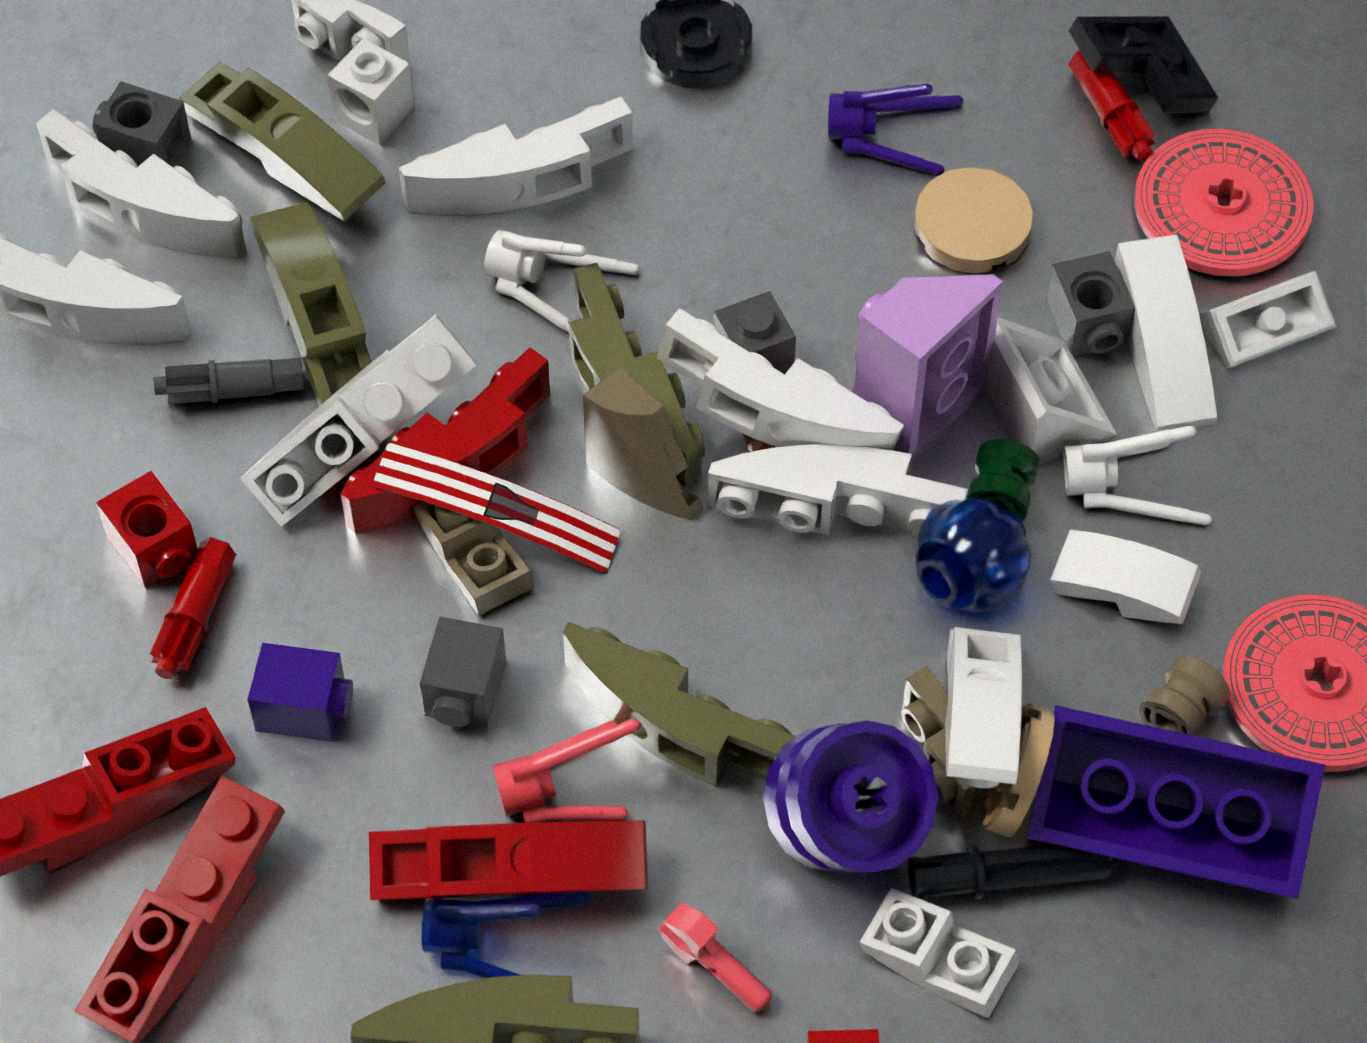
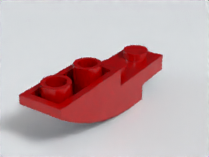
[340,347,550,533]
[0,707,236,877]
[74,776,285,1043]
[369,820,648,901]

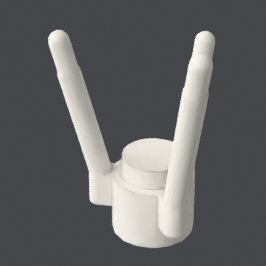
[484,229,640,333]
[1063,426,1212,526]

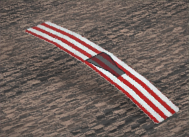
[373,443,620,573]

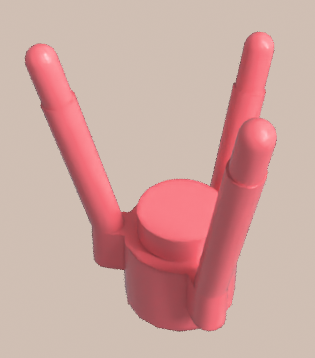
[492,719,640,823]

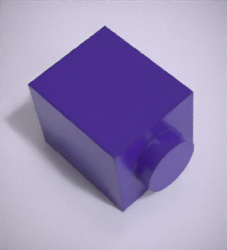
[247,642,353,742]

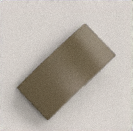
[413,501,535,616]
[901,666,975,820]

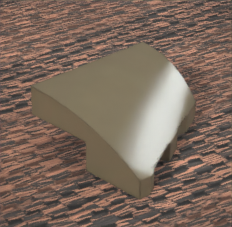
[583,367,703,520]

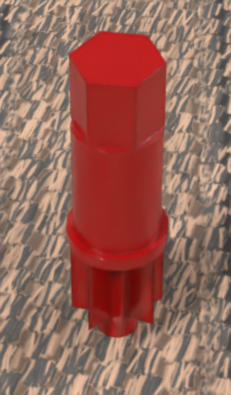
[1068,50,1155,161]
[150,537,237,679]

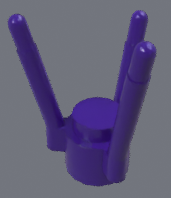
[828,83,963,176]

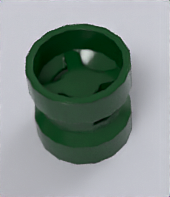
[965,439,1039,526]

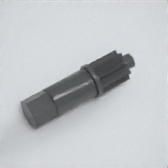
[153,358,304,404]

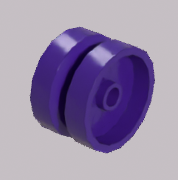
[763,720,938,873]

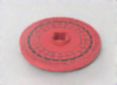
[1134,129,1313,276]
[1222,594,1367,772]

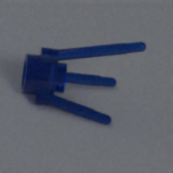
[421,892,590,978]

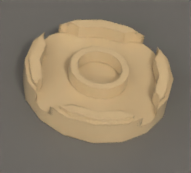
[914,167,1033,274]
[983,703,1055,837]

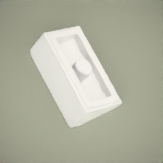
[1199,271,1336,368]

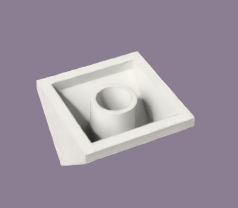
[987,317,1117,465]

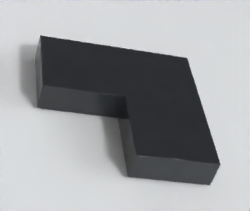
[1069,16,1218,113]

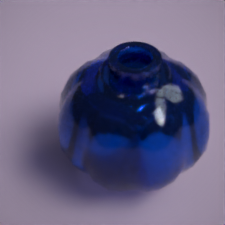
[914,497,1031,613]

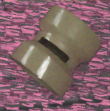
[1139,656,1231,737]

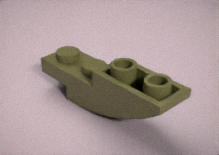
[178,61,386,222]
[250,202,372,406]
[569,262,705,487]
[563,622,796,788]
[350,975,640,1043]

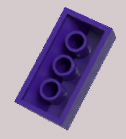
[1027,705,1325,899]

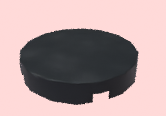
[640,0,752,88]

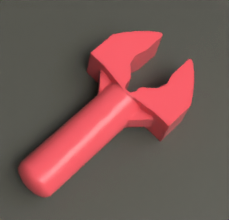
[658,903,772,1012]

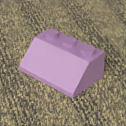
[852,274,1003,463]

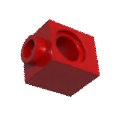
[96,471,198,588]

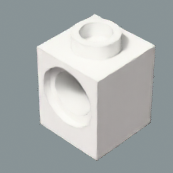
[328,38,415,145]

